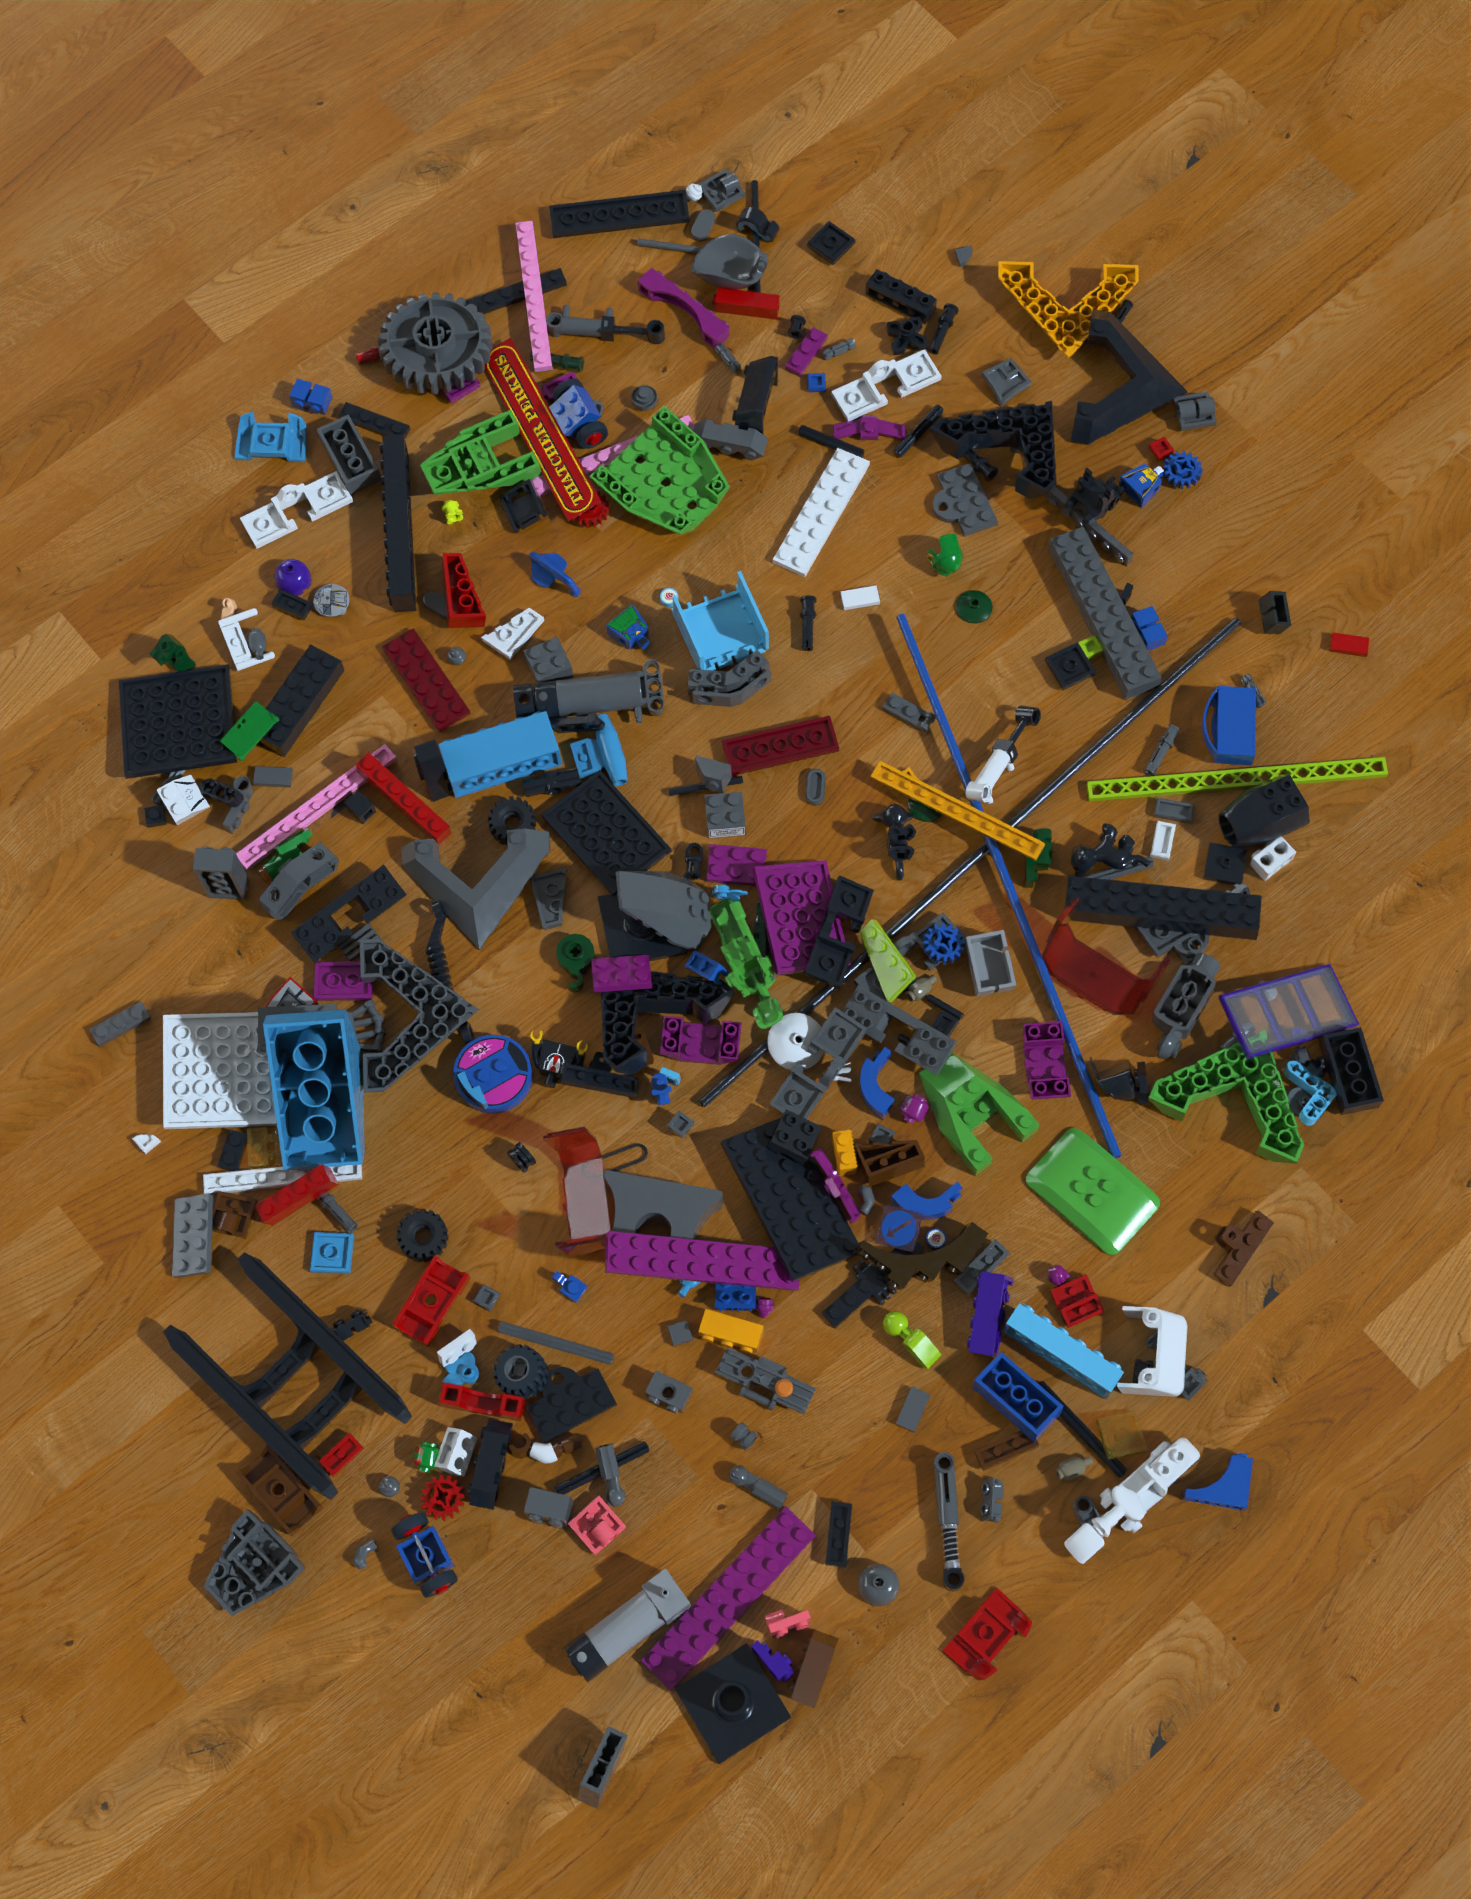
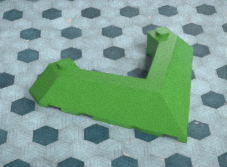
[1148,1030,1304,1163]

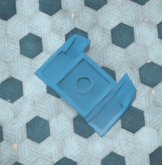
[234,411,307,462]

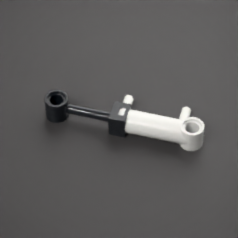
[966,705,1041,804]

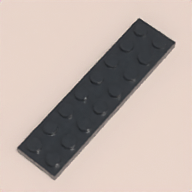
[549,190,690,238]

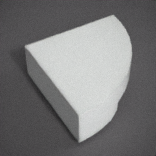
[132,1134,161,1154]

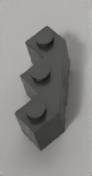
[693,419,768,460]

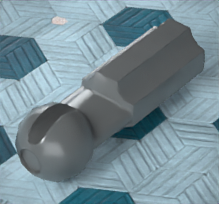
[595,1443,625,1507]
[729,1465,788,1510]

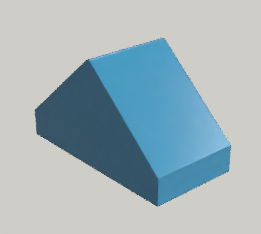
[263,1010,365,1170]

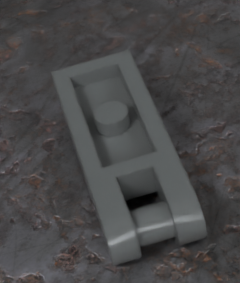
[882,693,936,733]

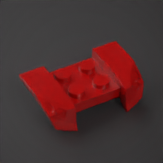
[942,1588,1032,1680]

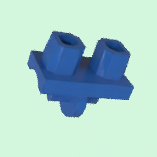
[651,1074,672,1105]

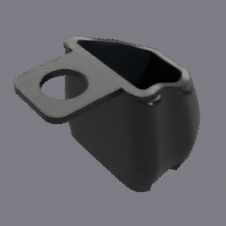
[1090,1057,1137,1100]

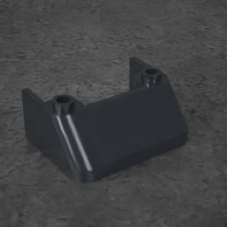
[732,356,778,435]

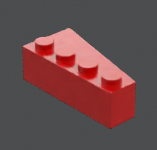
[441,553,486,628]

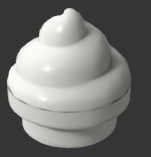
[686,183,702,201]

